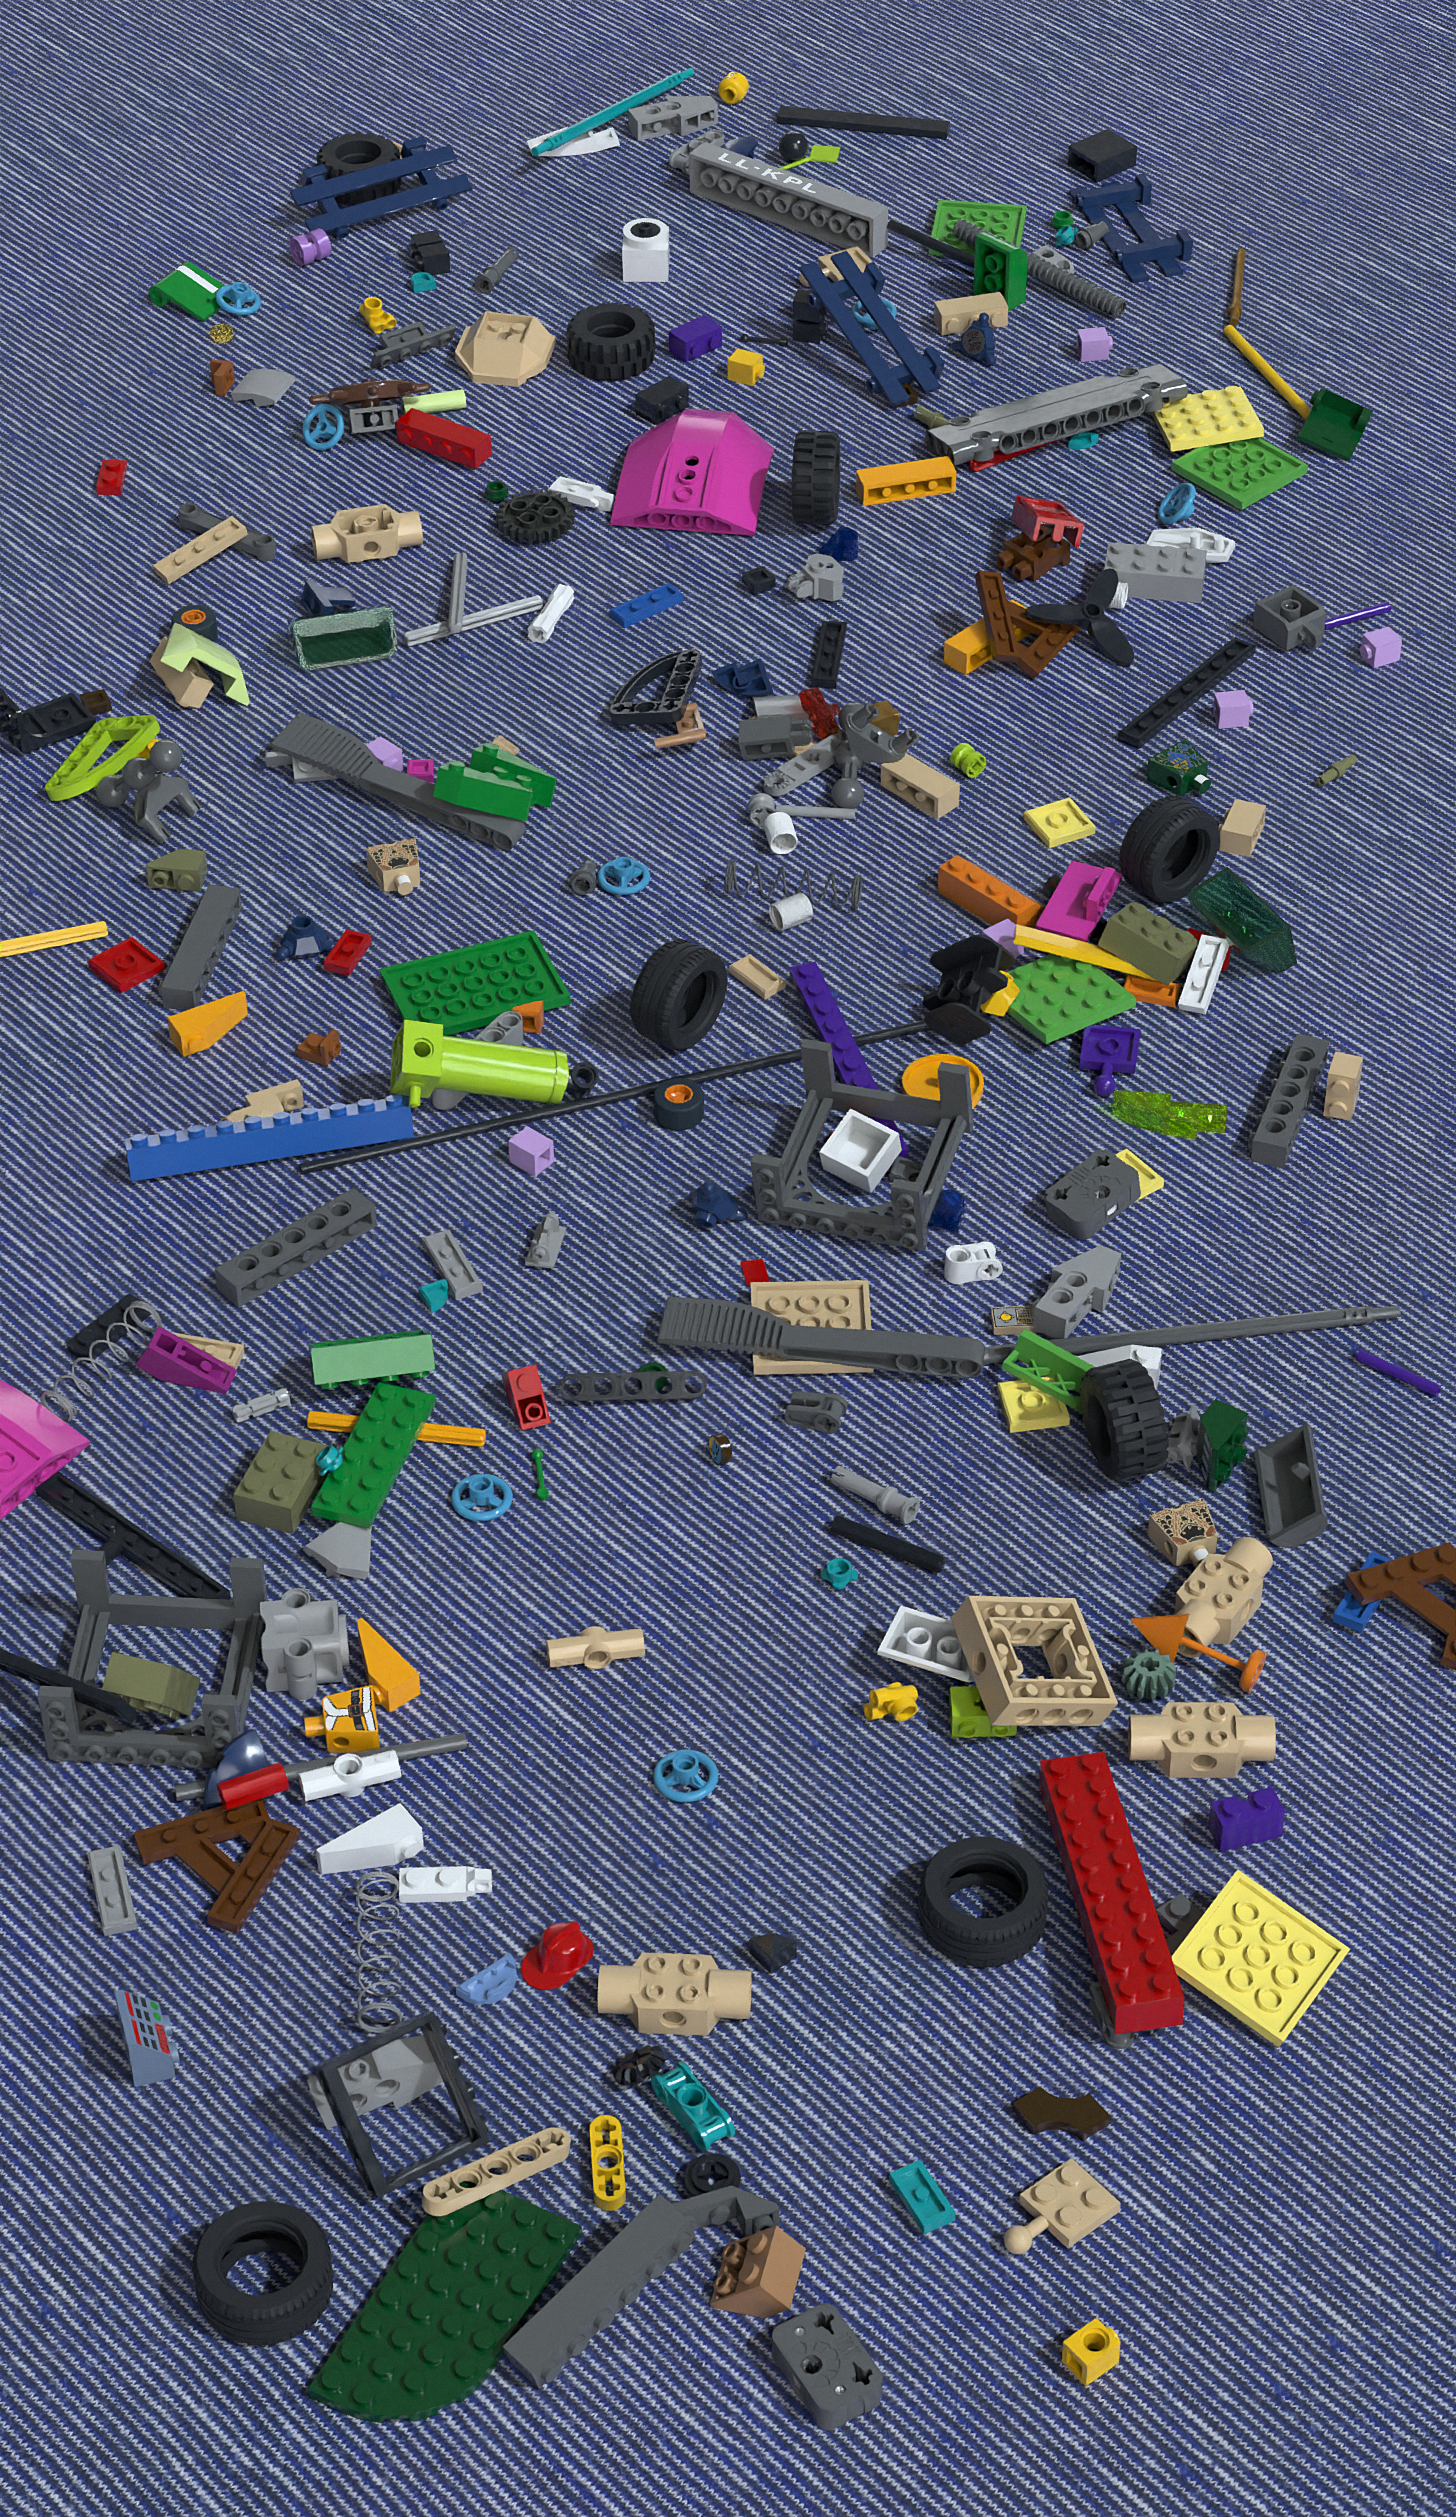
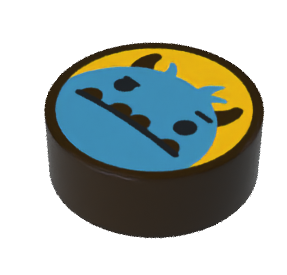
[709,1433,732,1465]

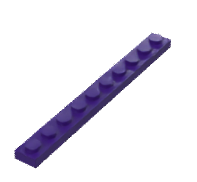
[789,961,908,1158]

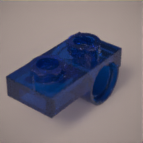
[819,525,858,568]
[927,1190,966,1232]

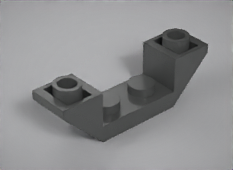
[667,2186,779,2266]

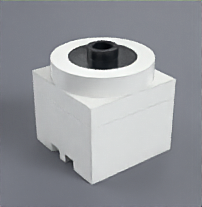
[622,218,670,282]

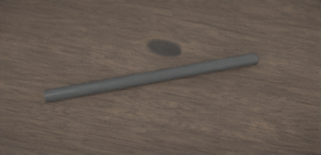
[174,1733,468,1802]

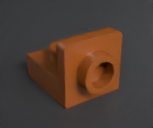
[210,359,235,397]
[297,1029,342,1067]

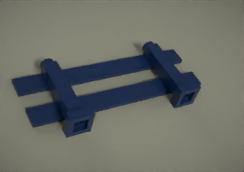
[290,136,472,240]
[1069,174,1193,283]
[799,250,945,406]

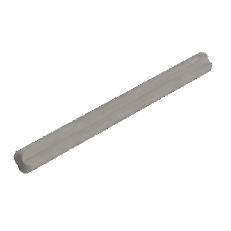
[448,552,468,633]
[404,595,543,647]

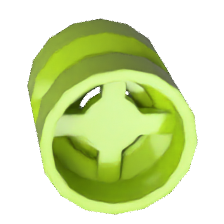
[950,743,986,778]

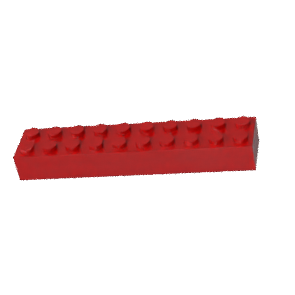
[1039,1752,1184,2035]

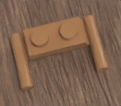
[654,702,707,749]

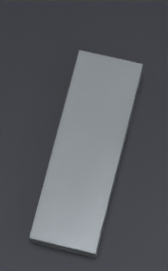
[422,1230,483,1300]
[87,1845,138,1936]

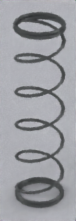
[724,859,862,909]

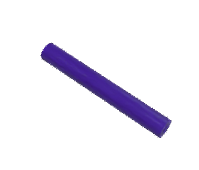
[1324,602,1391,630]
[1356,1350,1441,1397]

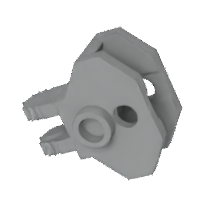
[785,553,844,601]

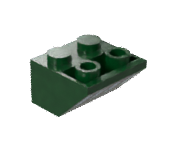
[1196,1399,1249,1493]

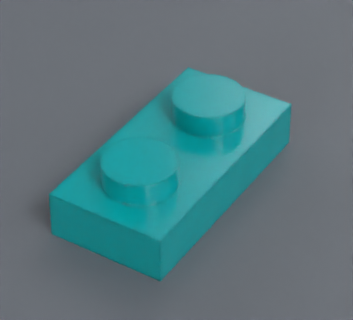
[889,2159,955,2234]

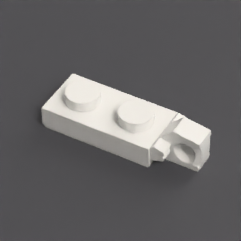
[548,476,614,512]
[399,1866,492,1903]

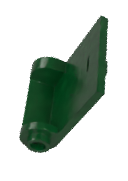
[1297,388,1373,462]

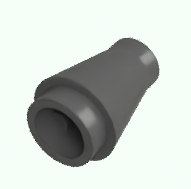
[1075,221,1109,249]
[570,860,597,895]

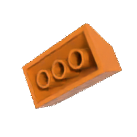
[938,855,1045,929]

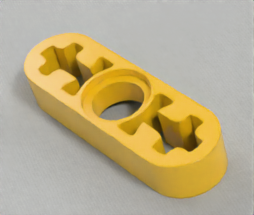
[590,2115,626,2211]

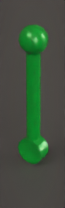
[531,1449,549,1501]

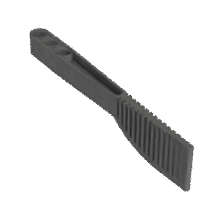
[270,712,526,851]
[657,1297,985,1378]

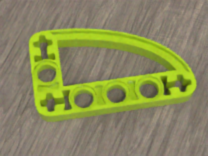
[45,715,161,801]

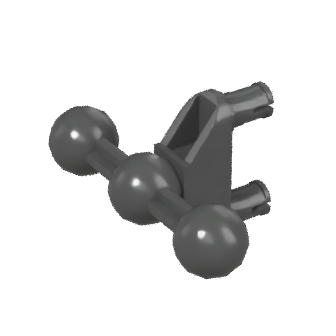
[831,702,919,809]
[96,739,203,845]

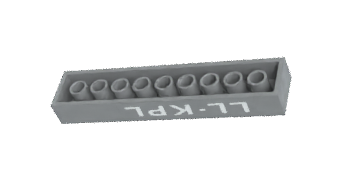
[689,142,888,258]

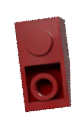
[501,1364,551,1431]

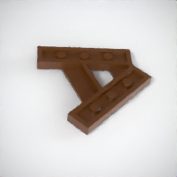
[974,570,1081,680]
[1344,1542,1456,1670]
[133,1798,300,1934]

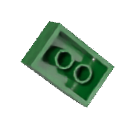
[974,232,1027,312]

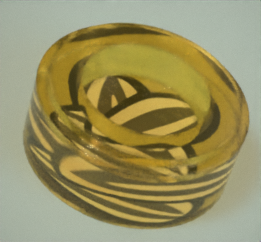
[210,324,234,344]

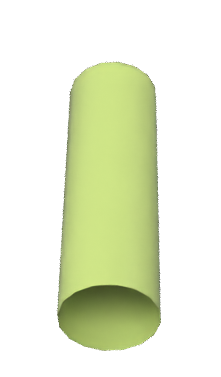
[401,389,466,414]

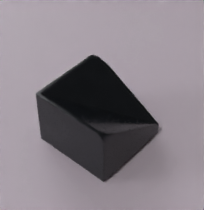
[749,1933,797,1974]

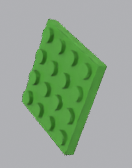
[929,200,1027,257]
[1171,437,1308,510]
[1007,954,1136,1044]

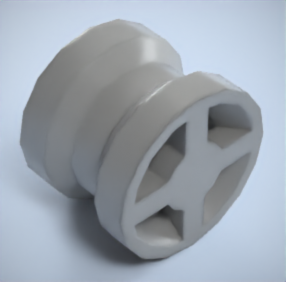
[748,793,776,827]

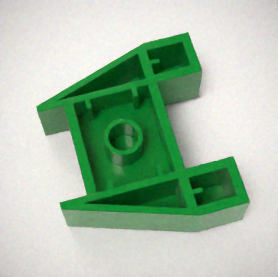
[433,743,557,821]

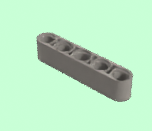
[431,1011,523,1110]

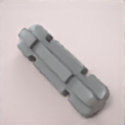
[232,1388,290,1423]

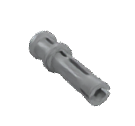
[831,1466,920,1524]

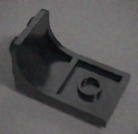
[0,687,96,754]

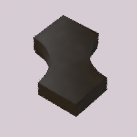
[1012,2087,1111,2141]

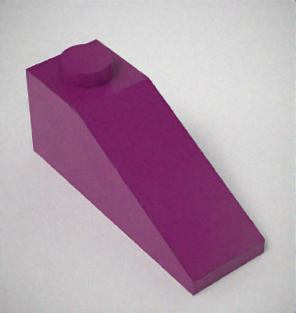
[136,1326,237,1394]

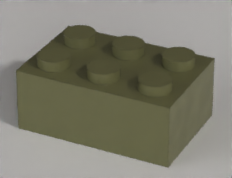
[1098,901,1199,986]
[233,1431,329,1534]
[102,1652,201,1720]

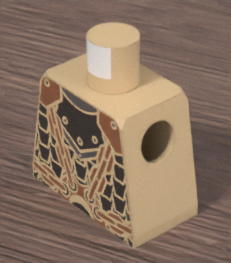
[366,838,420,895]
[1148,1499,1217,1568]

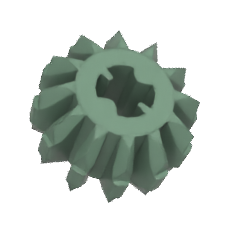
[1121,1648,1176,1702]

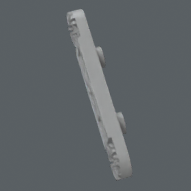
[764,729,846,796]

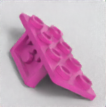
[1036,861,1122,942]

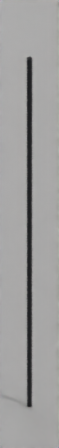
[299,974,1124,1175]

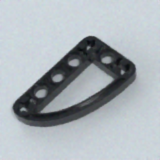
[609,649,703,725]

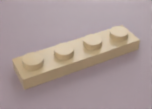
[153,516,248,584]

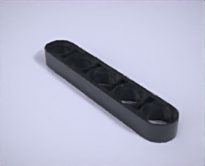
[559,1371,707,1401]

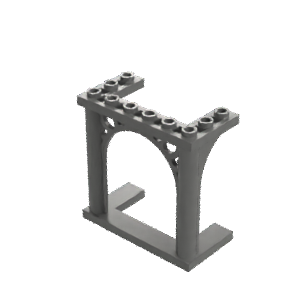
[750,1039,974,1251]
[38,1550,268,1768]

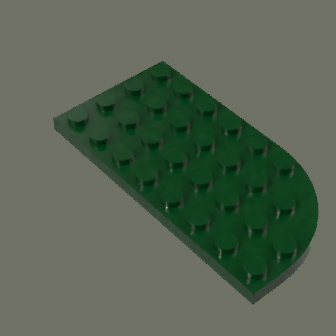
[308,2181,582,2423]

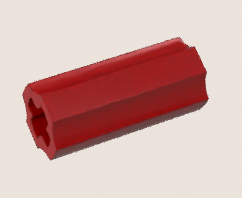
[216,1762,289,1811]

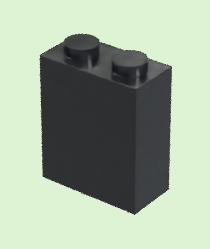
[1068,129,1137,183]

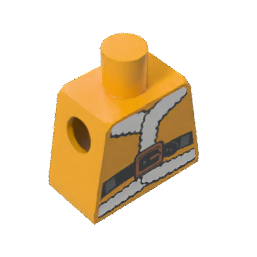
[304,1685,380,1753]

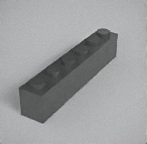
[158,884,242,1011]
[503,2194,695,2389]

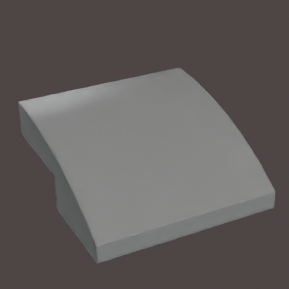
[230,369,296,407]
[752,694,808,720]

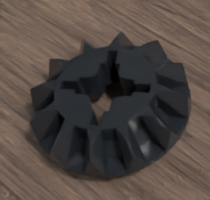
[612,2045,666,2085]
[684,2153,741,2196]

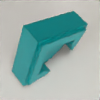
[1068,431,1099,450]
[419,1278,449,1313]

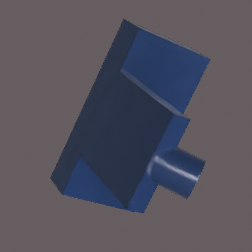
[300,580,356,628]

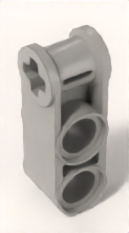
[669,129,724,175]

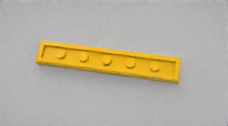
[1013,924,1173,984]

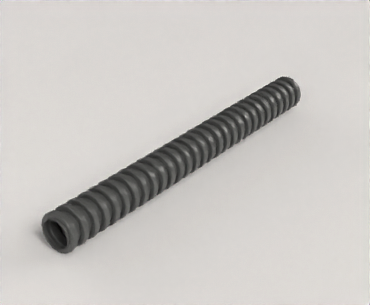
[952,219,1126,318]

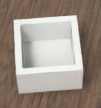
[819,1108,902,1193]

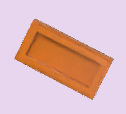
[1123,975,1181,1008]

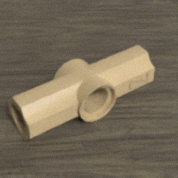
[546,1626,645,1669]

